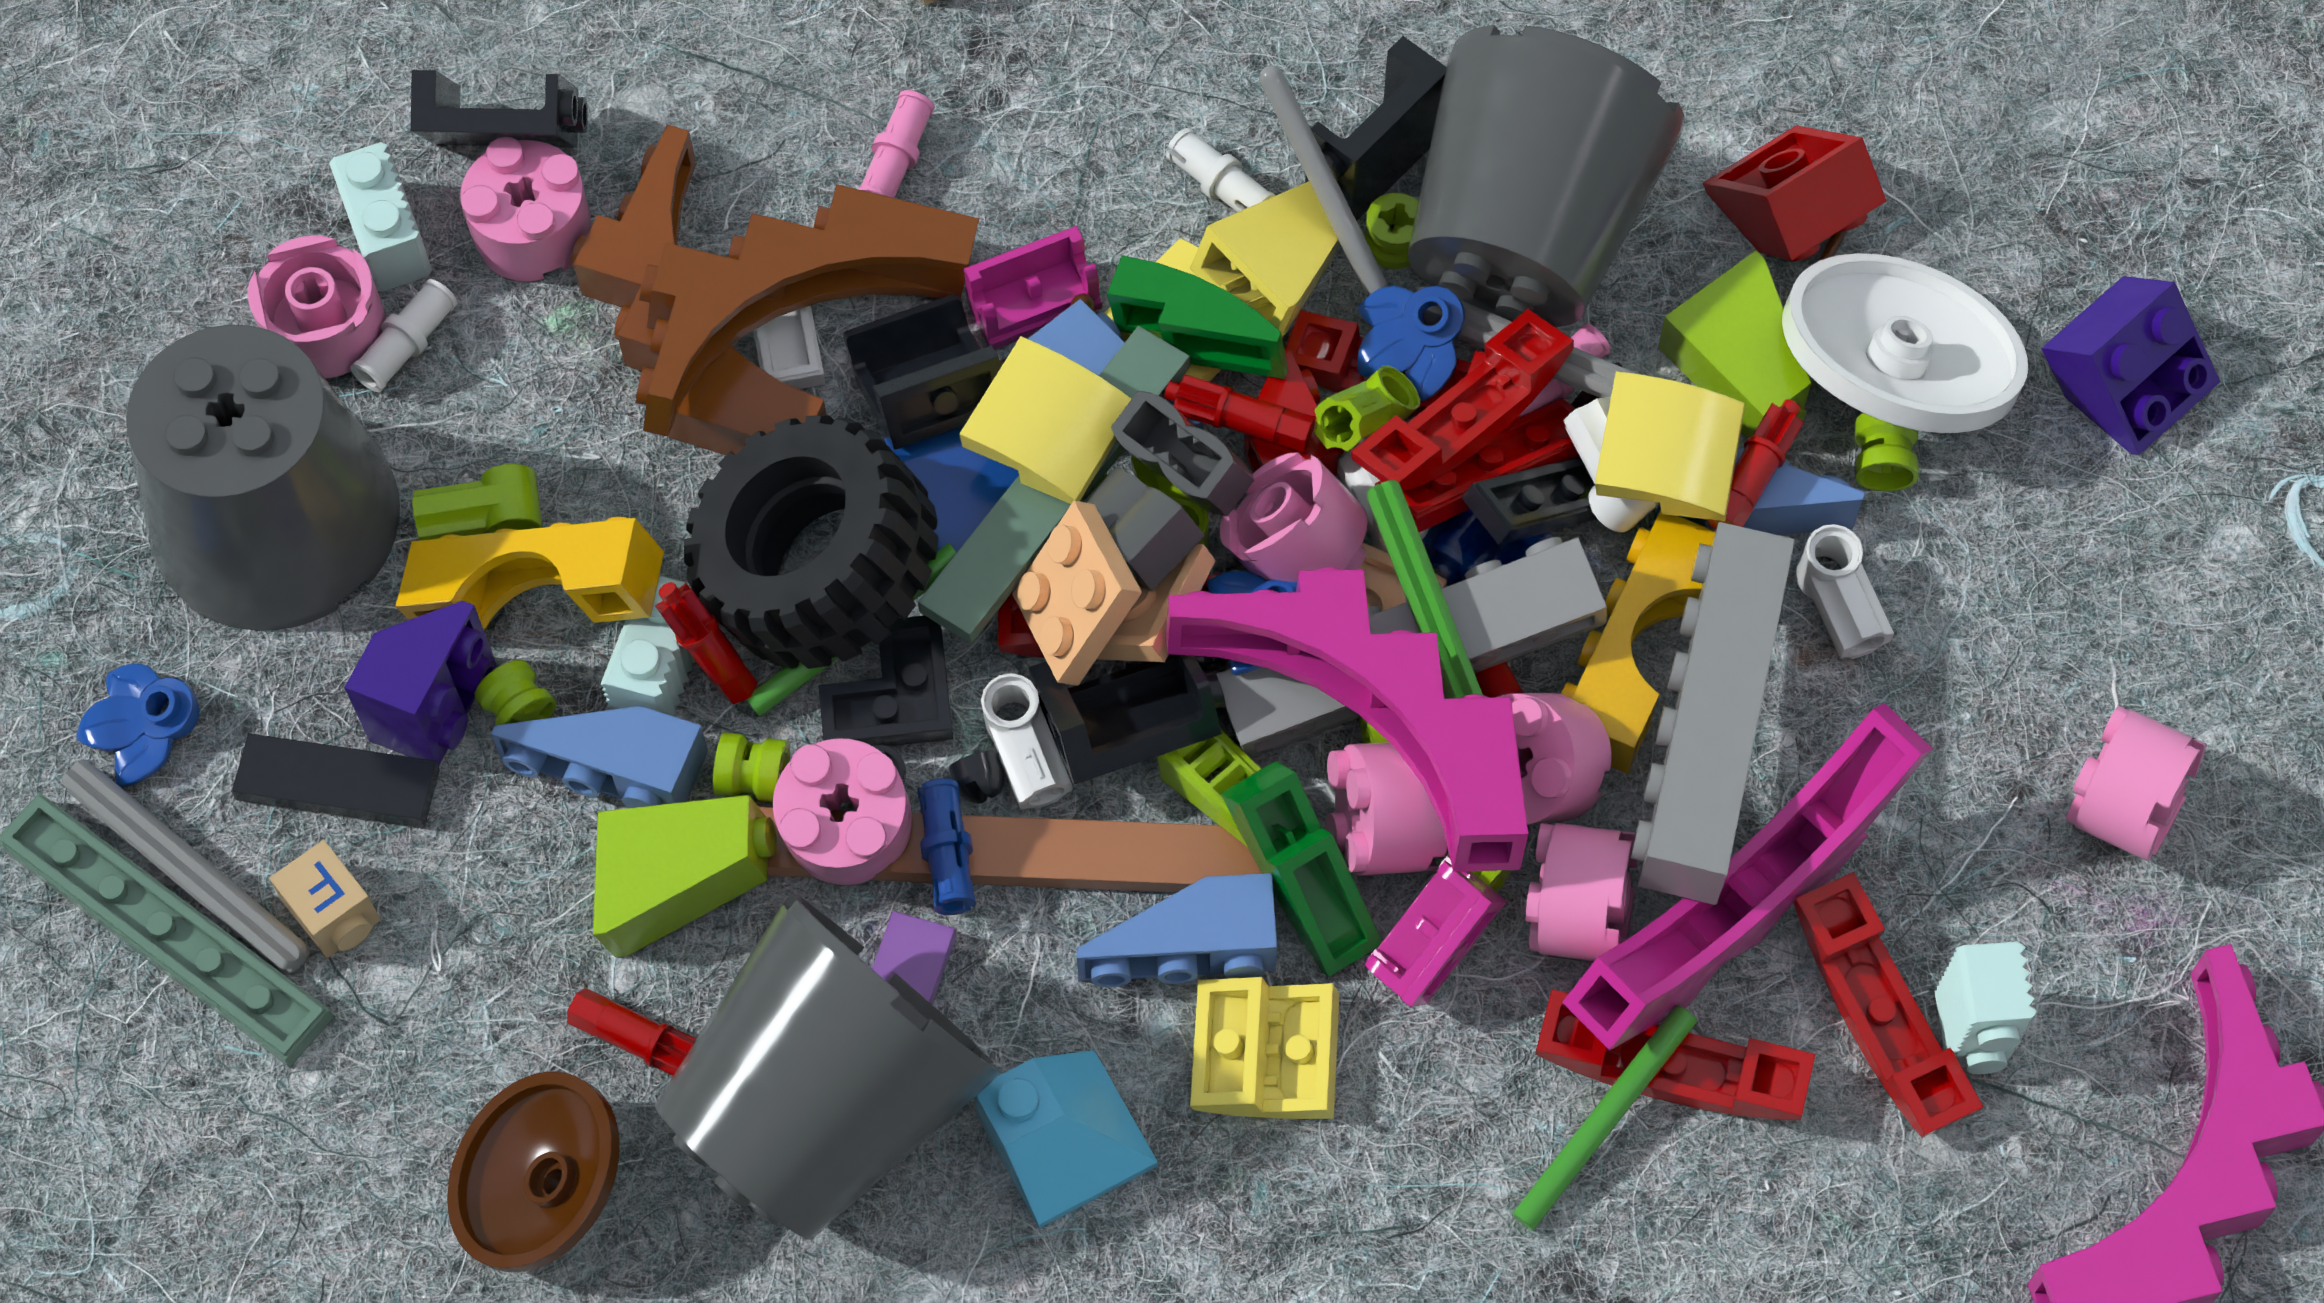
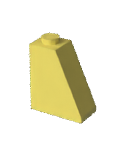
[1190,181,1340,338]

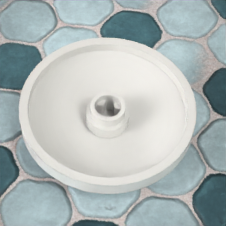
[1782,253,2028,433]

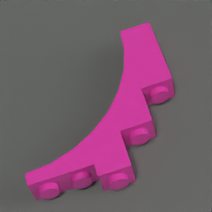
[1166,567,1528,872]
[1562,703,1933,1050]
[2027,944,2324,1303]

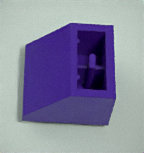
[2041,276,2220,455]
[344,601,497,766]

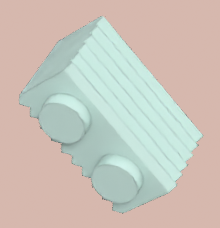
[329,142,432,292]
[600,575,700,716]
[1934,941,2037,1074]

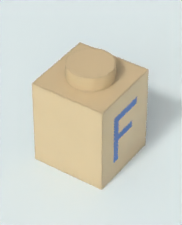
[269,839,381,959]

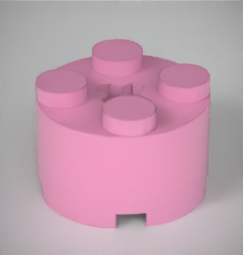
[460,137,592,282]
[248,235,386,379]
[1220,453,1368,583]
[1496,692,1612,825]
[2066,706,2207,862]
[773,738,912,885]
[1325,742,1448,876]
[1526,823,1637,961]

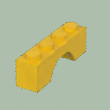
[1561,510,1716,774]
[395,517,664,630]

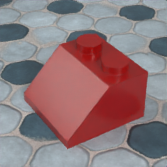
[1703,125,1887,262]

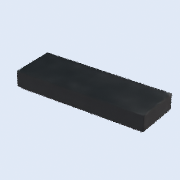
[1462,457,1597,545]
[231,733,440,828]

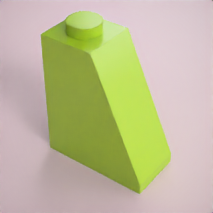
[1658,250,1811,438]
[593,795,777,957]

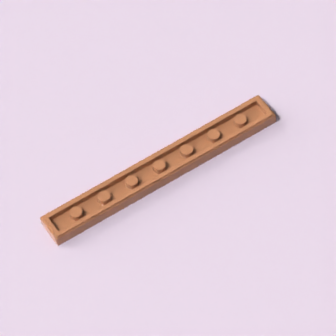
[759,807,1262,893]

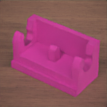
[964,226,1102,350]
[1364,856,1507,1007]

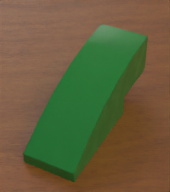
[1107,255,1288,379]
[1220,761,1382,977]

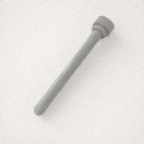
[1259,65,1389,330]

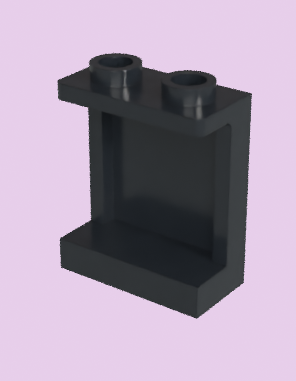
[1305,36,1447,221]
[410,70,588,148]
[843,294,1001,450]
[1028,654,1226,785]

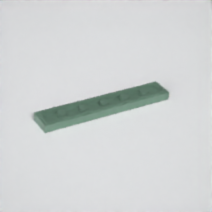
[918,326,1190,644]
[0,792,334,1068]

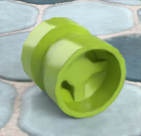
[1855,413,1919,492]
[713,732,790,803]

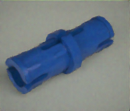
[917,778,976,915]

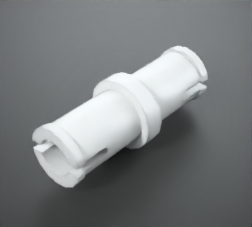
[1165,128,1276,212]
[350,279,458,393]

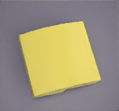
[959,336,1131,504]
[1595,371,1745,521]
[1190,977,1340,1119]

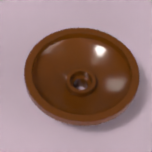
[447,1072,620,1272]

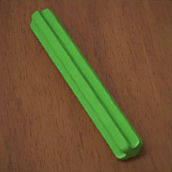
[1367,480,1483,699]

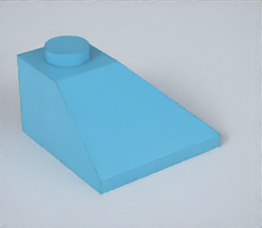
[974,1050,1158,1229]

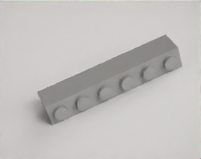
[1630,522,1795,905]
[1216,537,1607,758]

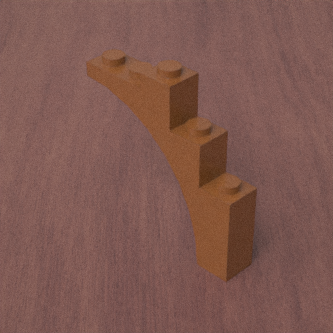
[571,124,827,455]
[635,184,979,437]

